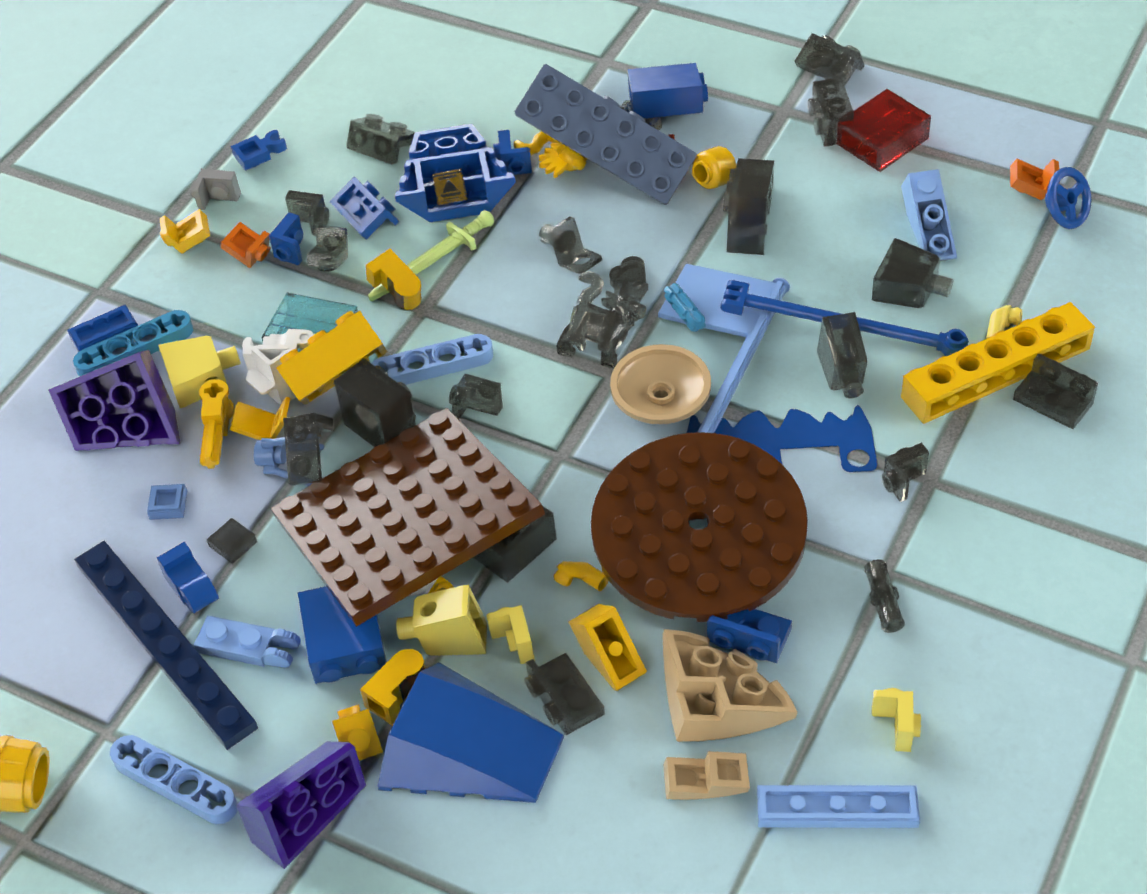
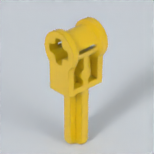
[199,379,235,469]

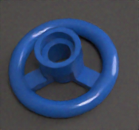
[1045,167,1092,229]

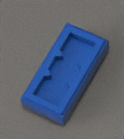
[67,304,138,352]

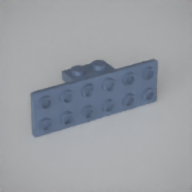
[514,64,697,205]

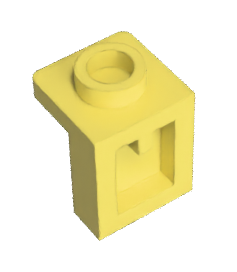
[486,605,535,664]

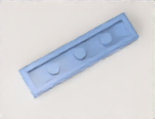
[757,785,920,828]

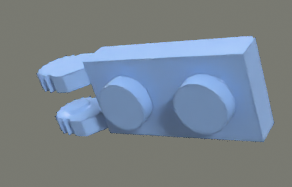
[194,615,301,668]

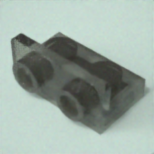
[794,33,865,87]
[1013,354,1098,429]
[524,653,605,735]

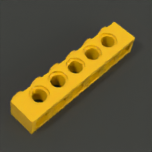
[901,302,1095,424]

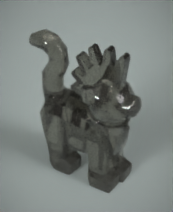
[556,271,649,369]

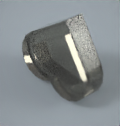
[609,256,646,290]

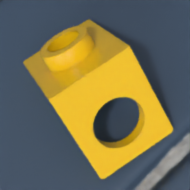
[230,397,291,440]

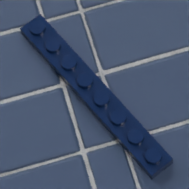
[74,540,258,750]

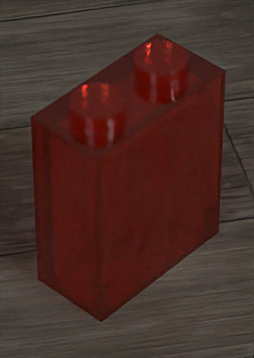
[836,89,931,172]

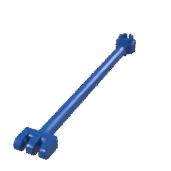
[720,280,969,356]

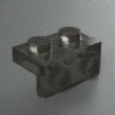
[808,78,854,147]
[346,114,415,164]

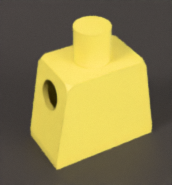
[158,336,241,408]
[396,584,487,656]

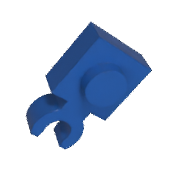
[231,130,287,171]

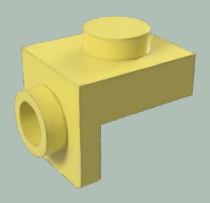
[871,688,921,752]

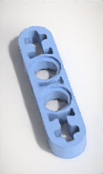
[369,334,493,390]
[110,735,238,824]

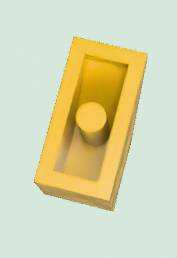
[569,604,647,691]

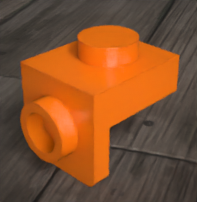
[1010,158,1059,201]
[221,222,271,268]

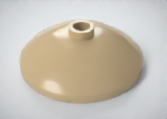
[610,344,711,424]

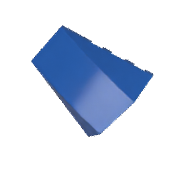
[395,124,516,222]
[377,662,564,803]

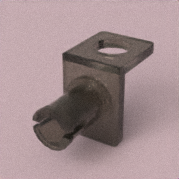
[539,216,603,274]

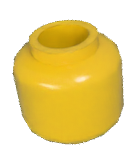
[692,146,737,189]

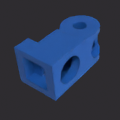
[157,541,219,614]

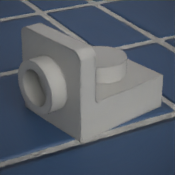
[191,169,241,210]

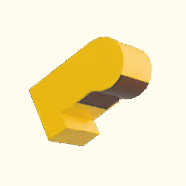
[366,248,422,310]
[360,649,426,726]

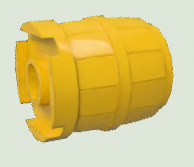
[0,735,50,813]

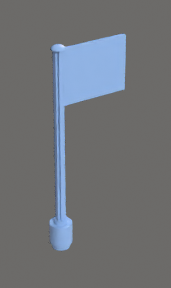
[658,264,790,433]

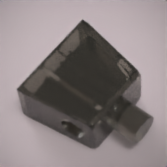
[872,238,954,308]
[817,312,867,398]

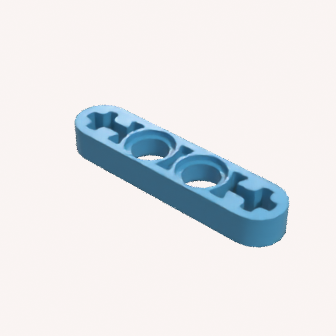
[73,310,193,377]

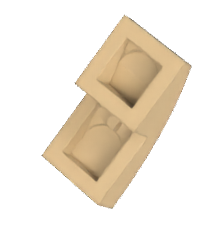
[663,751,750,800]

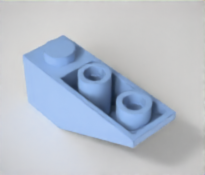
[901,169,957,263]

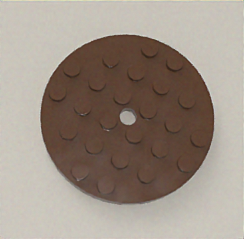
[591,432,808,622]

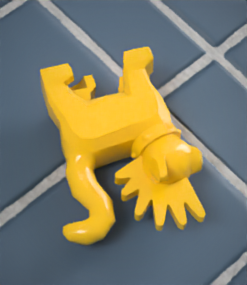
[513,131,588,178]

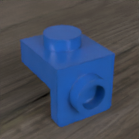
[493,130,532,175]

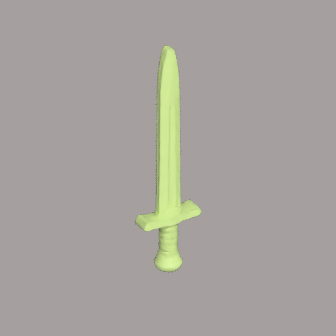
[368,210,494,301]

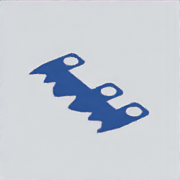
[687,405,877,472]

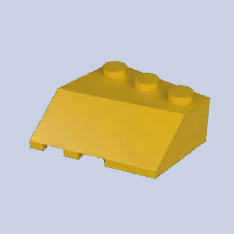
[276,311,388,405]

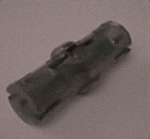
[864,559,905,633]

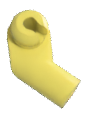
[986,305,1022,339]

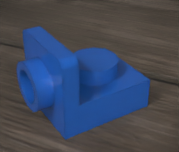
[269,212,303,265]

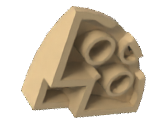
[662,629,798,742]

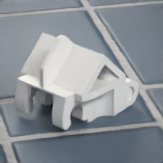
[242,329,313,405]

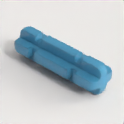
[664,283,706,332]

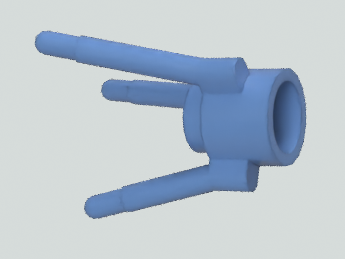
[254,433,324,486]

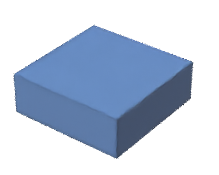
[147,484,187,520]

